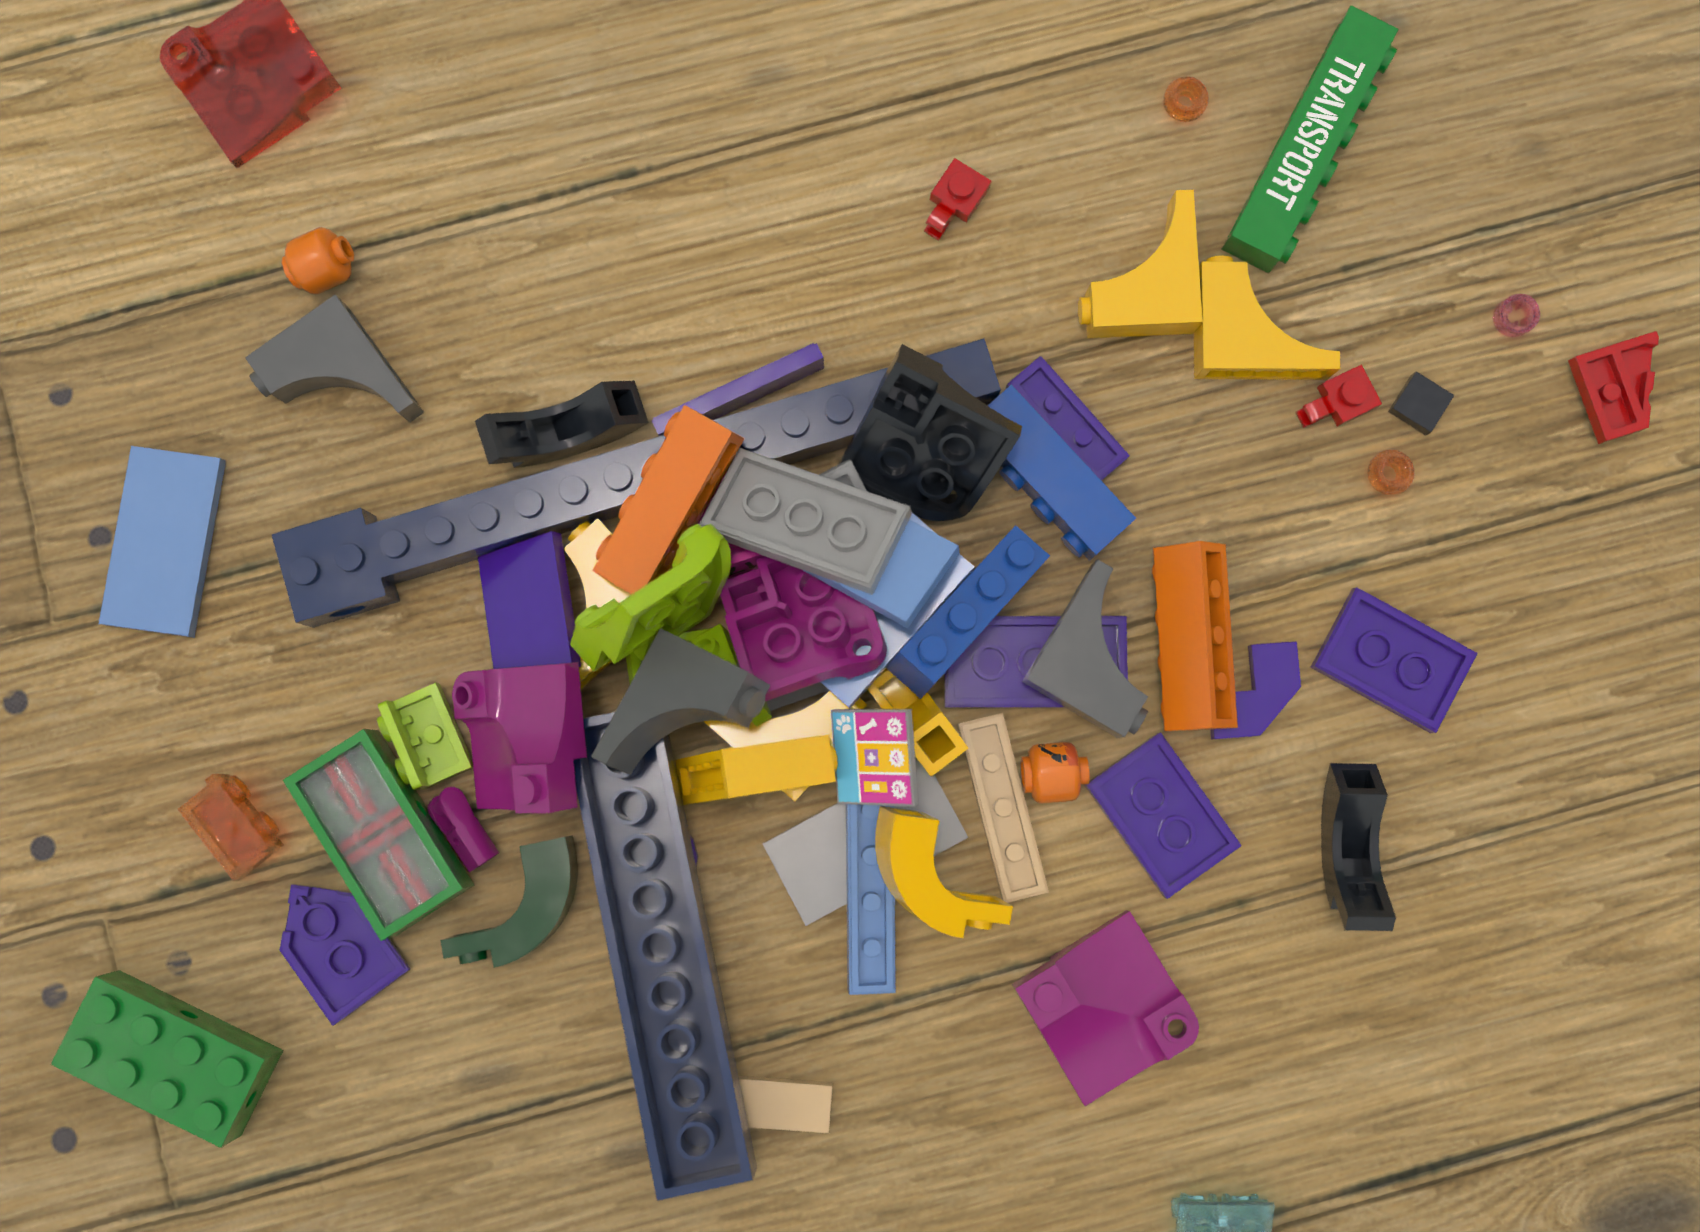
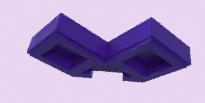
[1210,641,1301,740]

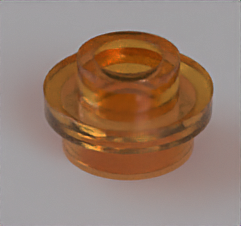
[1163,77,1209,122]
[1367,450,1415,495]

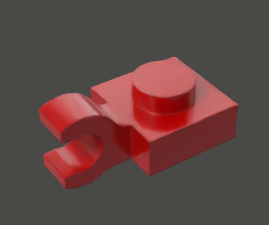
[924,158,992,241]
[1295,364,1382,428]

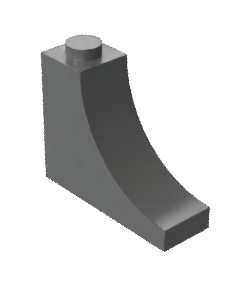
[245,295,424,422]
[1022,559,1148,738]
[591,628,771,775]

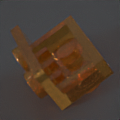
[178,774,284,881]

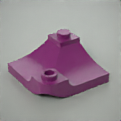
[720,556,887,702]
[452,662,587,814]
[1012,910,1199,1106]

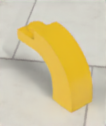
[868,668,969,777]
[875,806,1013,938]

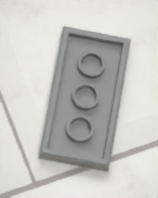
[700,448,912,595]
[763,760,968,926]

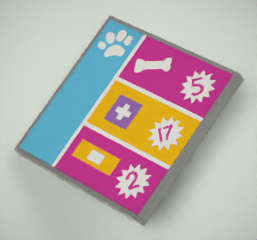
[831,709,919,807]

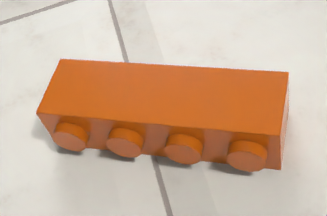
[592,405,745,595]
[1152,541,1238,731]

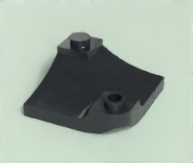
[838,344,1022,521]

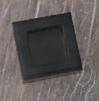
[1388,371,1455,435]

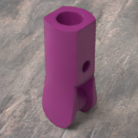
[428,787,499,873]

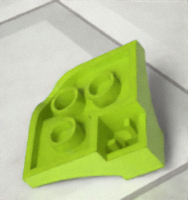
[570,524,731,672]

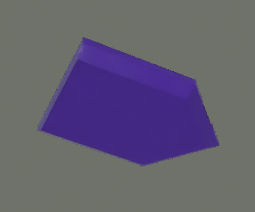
[279,884,410,1026]

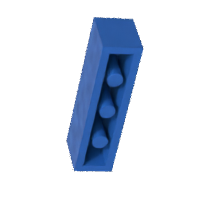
[988,385,1136,561]
[887,525,1050,699]

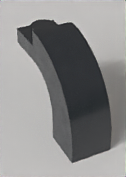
[475,380,649,468]
[1321,763,1396,931]

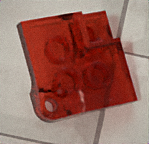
[160,0,342,168]

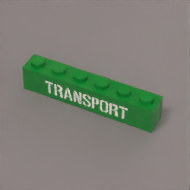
[1221,5,1399,273]

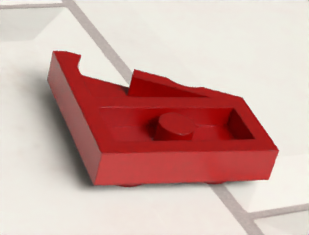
[1568,331,1659,444]

